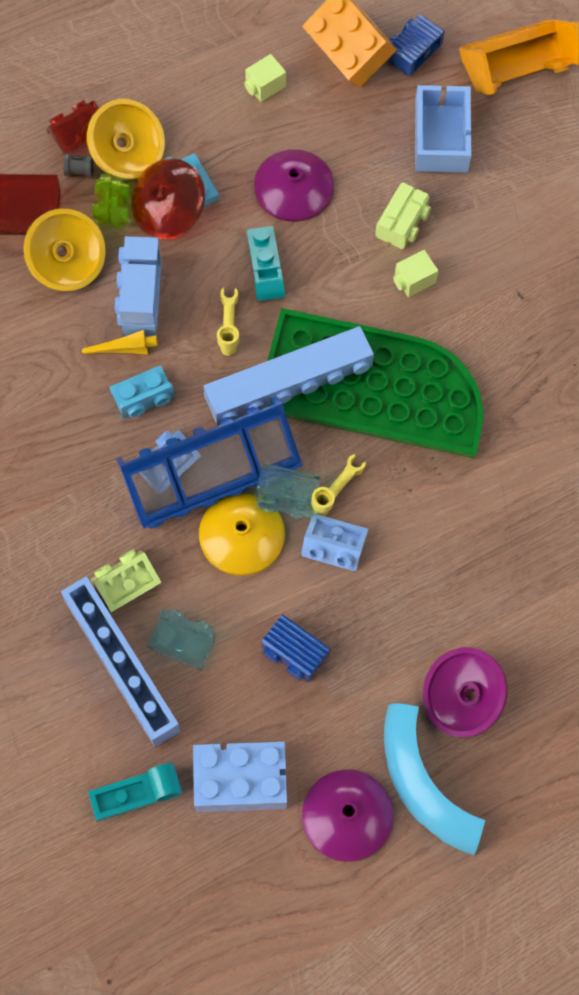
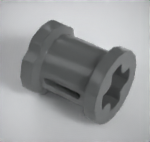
[64,153,94,178]

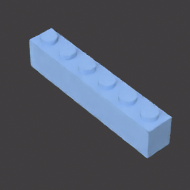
[203,326,374,426]
[61,576,180,748]

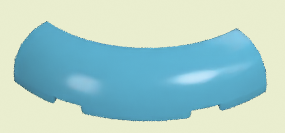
[383,703,485,856]

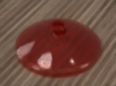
[131,158,205,239]

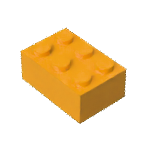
[302,0,397,87]

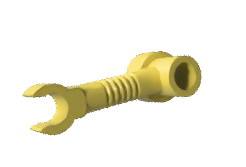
[217,288,239,356]
[311,454,366,516]

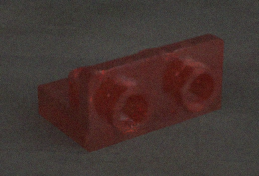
[46,100,99,156]

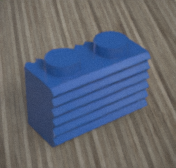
[387,14,445,76]
[261,614,330,682]

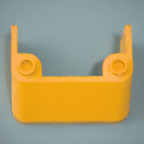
[459,19,579,95]

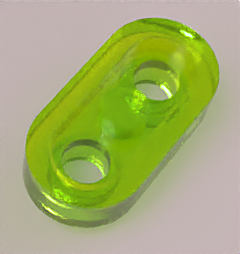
[92,174,113,225]
[111,178,130,228]

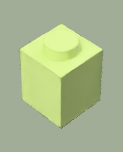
[244,54,286,102]
[393,250,438,298]

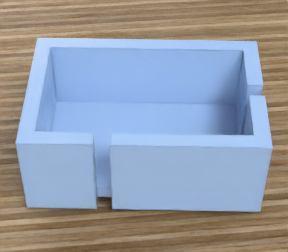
[415,85,471,173]
[115,236,162,336]
[193,742,287,812]

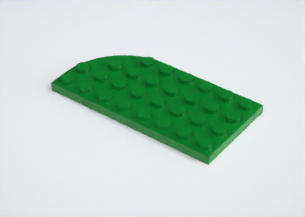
[267,308,483,459]

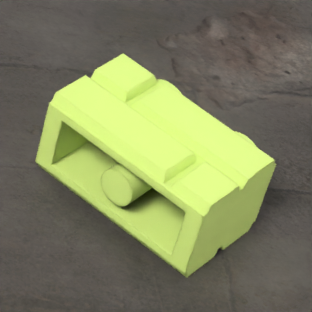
[375,183,431,249]

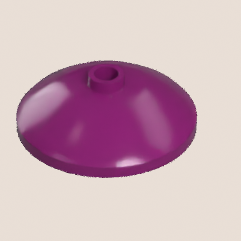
[254,149,334,222]
[423,647,508,738]
[302,770,393,862]

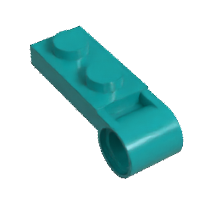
[246,226,285,302]
[88,763,183,822]

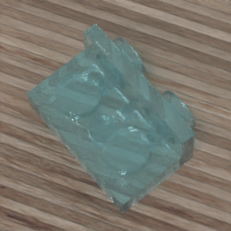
[255,464,320,518]
[147,609,216,671]

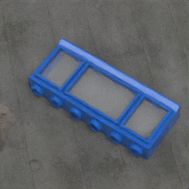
[116,397,303,529]

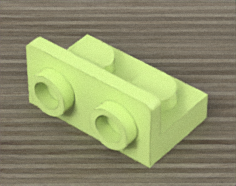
[90,549,162,612]

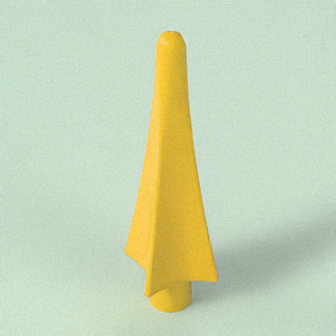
[82,330,158,354]

